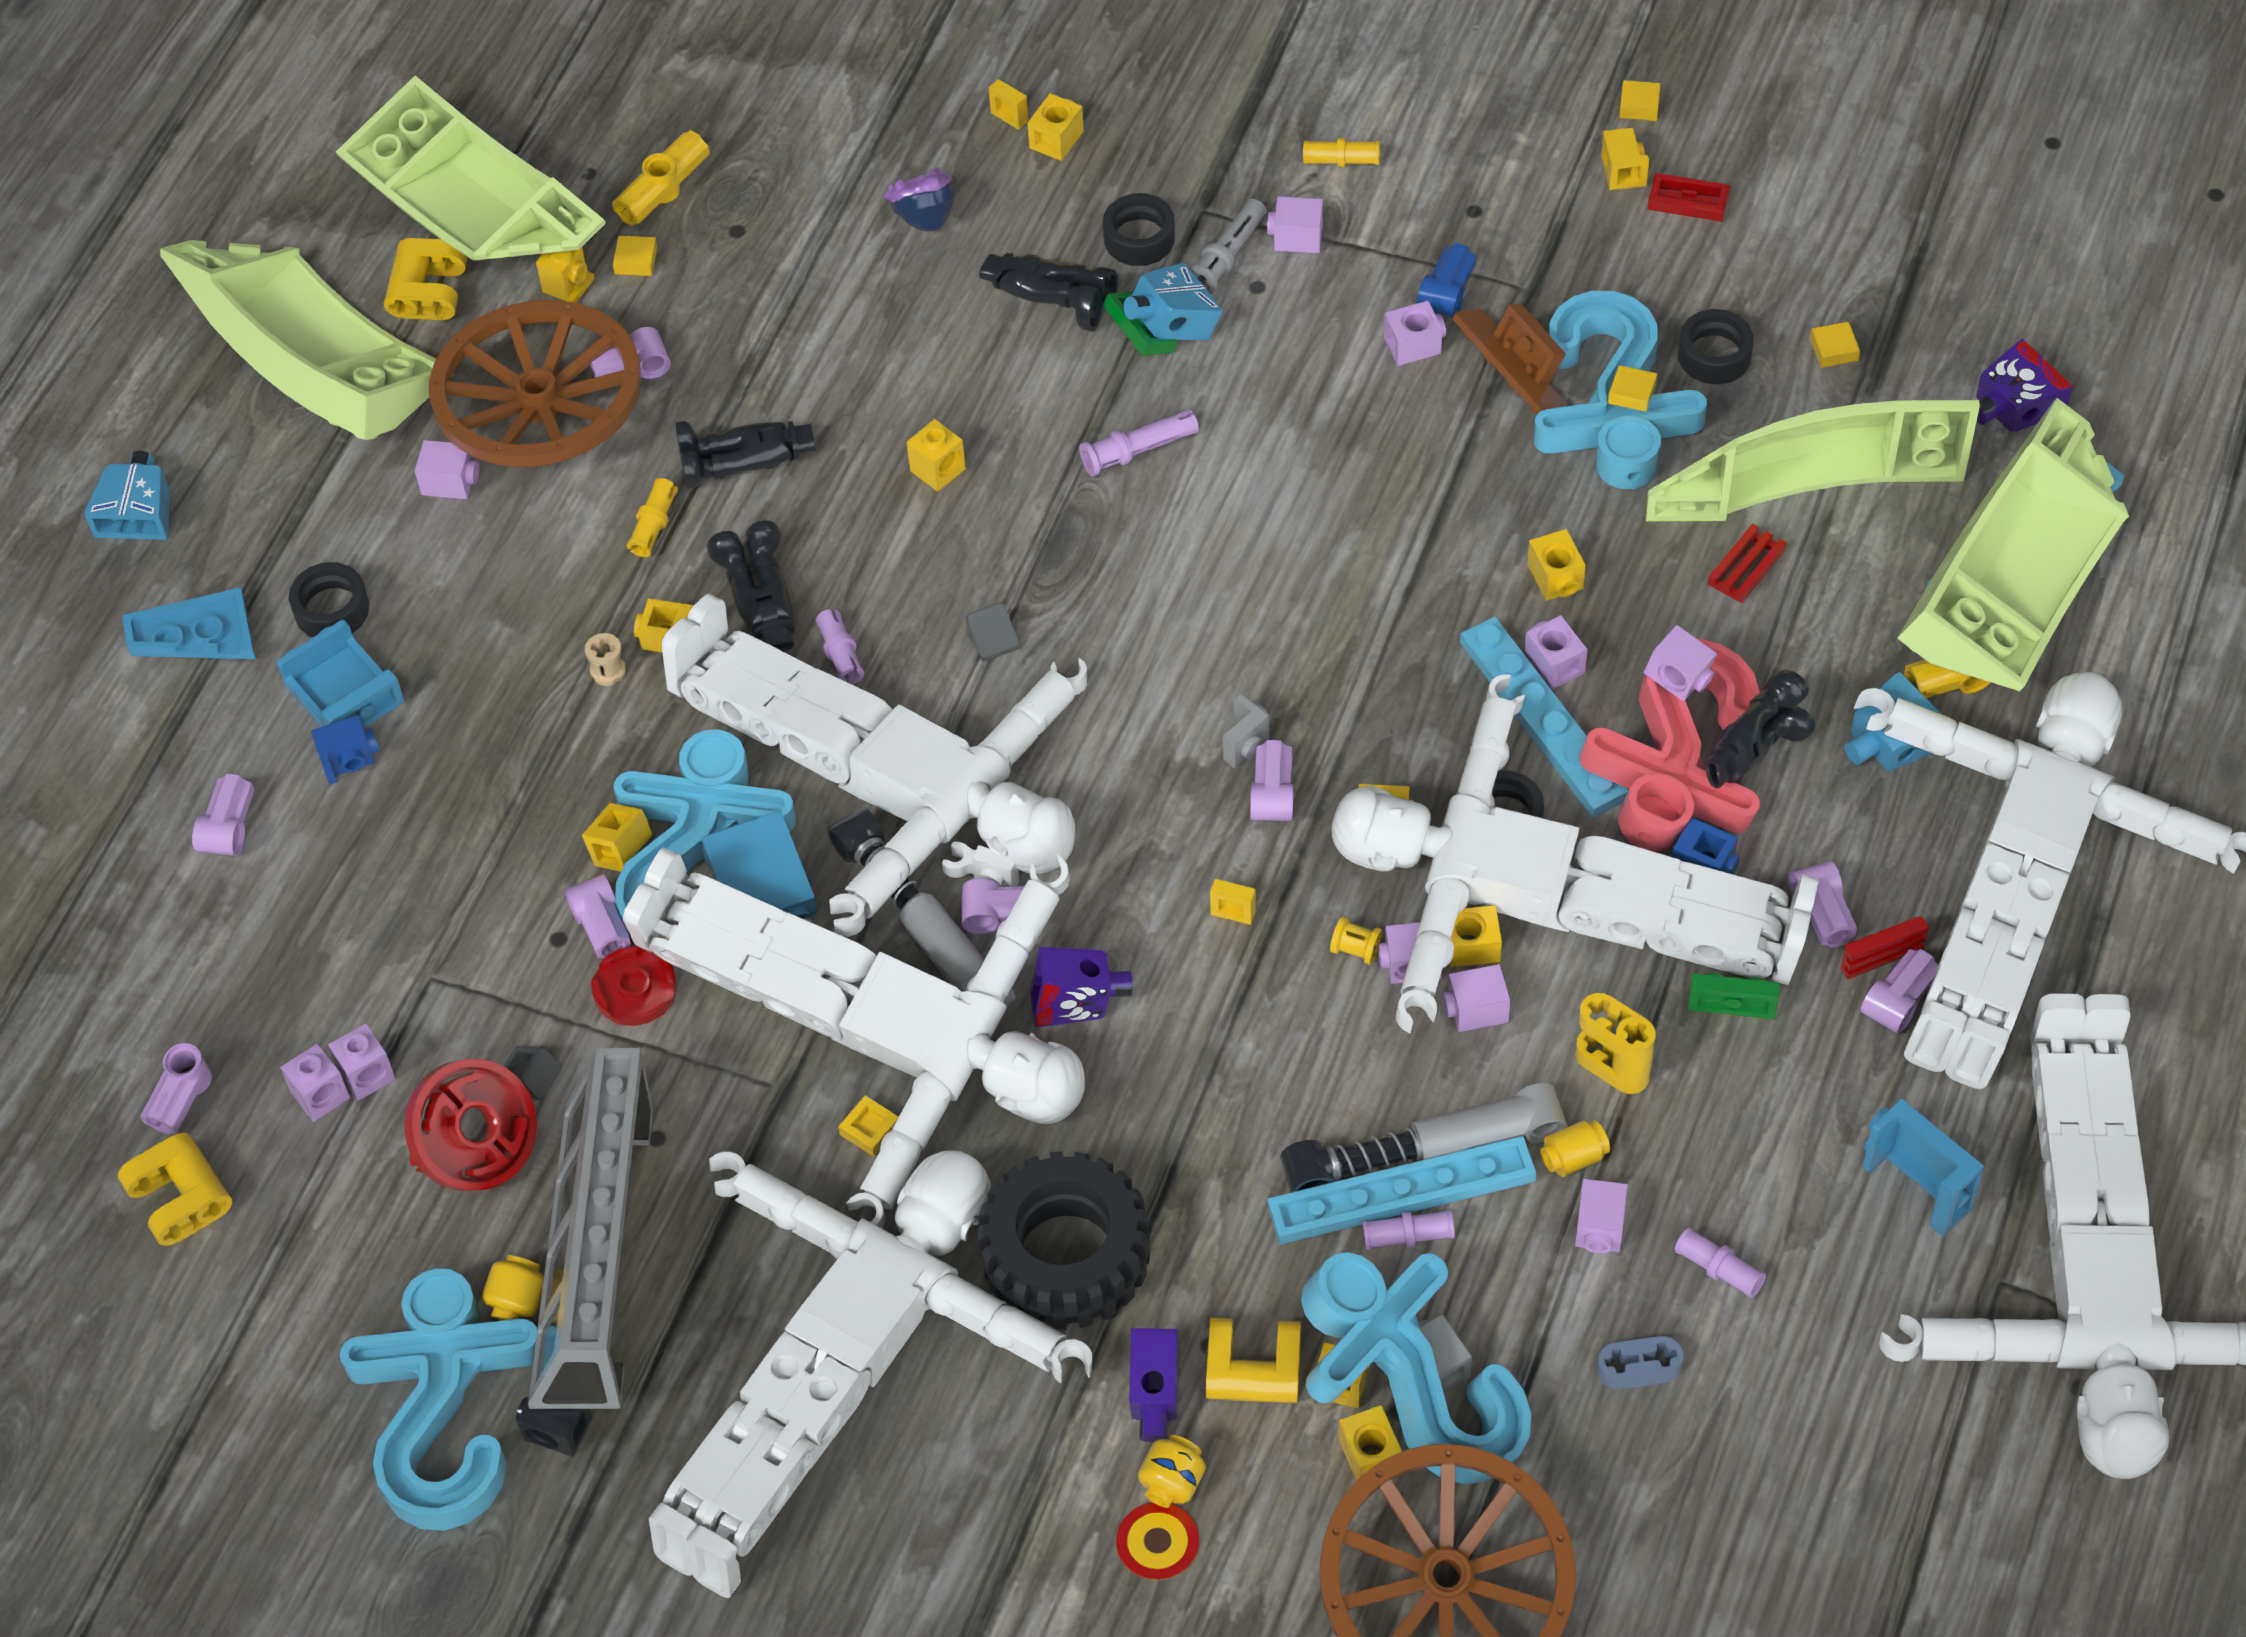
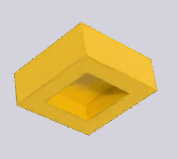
[989,79,1029,130]
[1619,80,1661,121]
[613,236,658,276]
[1809,322,1860,368]
[1608,365,1657,412]
[1210,879,1256,925]
[838,1095,899,1157]

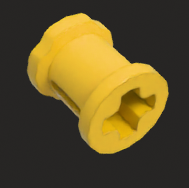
[1330,916,1383,966]

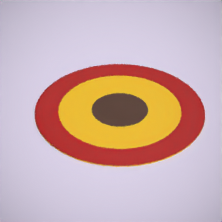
[1116,1502,1199,1580]

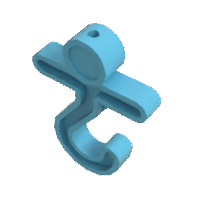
[1534,291,1707,489]
[614,729,796,941]
[1301,1252,1531,1485]
[340,1268,537,1531]

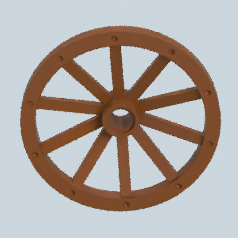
[429,300,642,467]
[1319,1444,1576,1637]

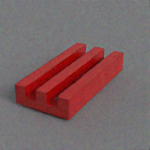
[1647,173,1730,222]
[1708,523,1787,603]
[1840,916,1929,980]

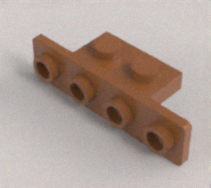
[1452,303,1569,415]

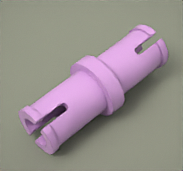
[816,609,864,685]
[1363,1209,1455,1250]
[1675,1227,1766,1298]

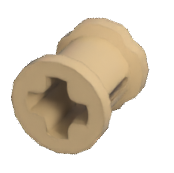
[585,633,626,686]

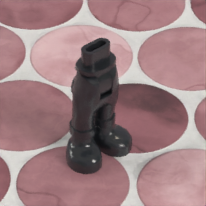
[979,252,1118,332]
[675,421,816,488]
[706,520,795,652]
[1705,670,1815,788]

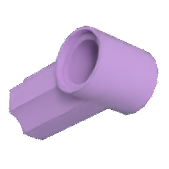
[590,327,671,379]
[1250,740,1294,821]
[192,774,255,856]
[1788,861,1857,948]
[564,874,631,958]
[961,878,1025,934]
[1860,949,1938,1034]
[140,1043,212,1135]

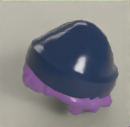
[884,167,956,232]

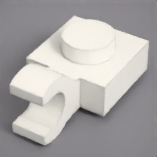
[942,842,1020,887]

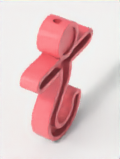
[1579,638,1760,852]

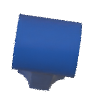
[1416,243,1476,318]

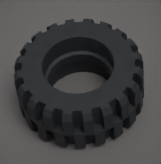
[978,1151,1151,1330]

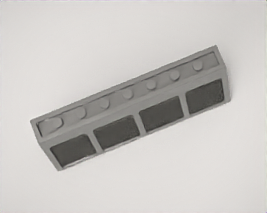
[528,1048,653,1409]

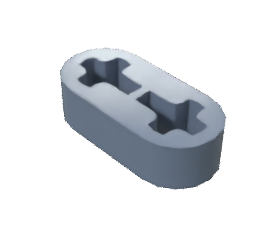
[1597,1336,1684,1389]

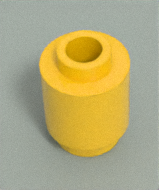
[1540,1120,1610,1177]

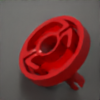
[404,1058,537,1191]

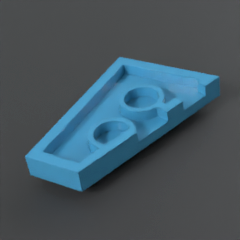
[122,587,256,659]

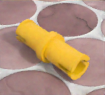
[1303,138,1380,168]
[626,478,678,557]

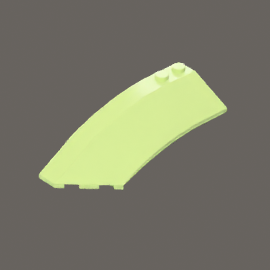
[336,76,606,260]
[160,240,454,440]
[1897,398,2129,691]
[1645,400,1980,521]

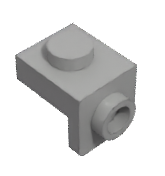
[1222,694,1269,769]

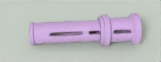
[1079,409,1199,477]

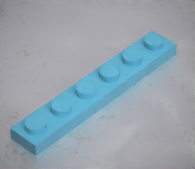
[1460,617,1628,818]
[1267,1136,1536,1245]

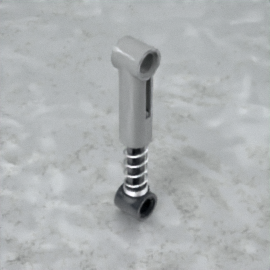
[827,806,1016,1006]
[1280,1083,1568,1193]

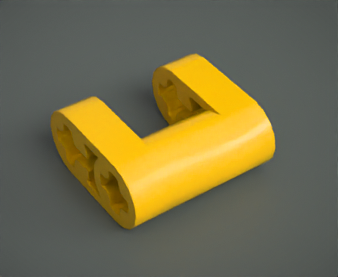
[384,238,468,320]
[1575,993,1656,1094]
[117,1133,233,1246]
[1206,1317,1301,1403]

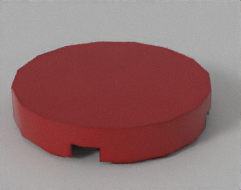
[591,945,678,1026]

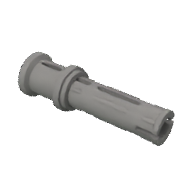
[1189,199,1267,295]

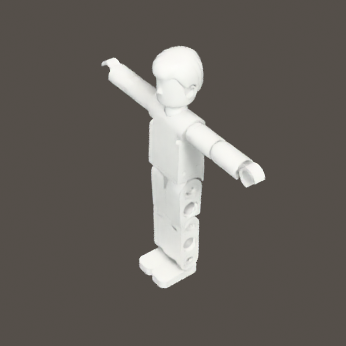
[662,594,1087,937]
[1854,672,2246,1089]
[1331,674,1819,1033]
[623,847,1085,1228]
[1879,994,2246,1479]
[649,1150,1092,1598]

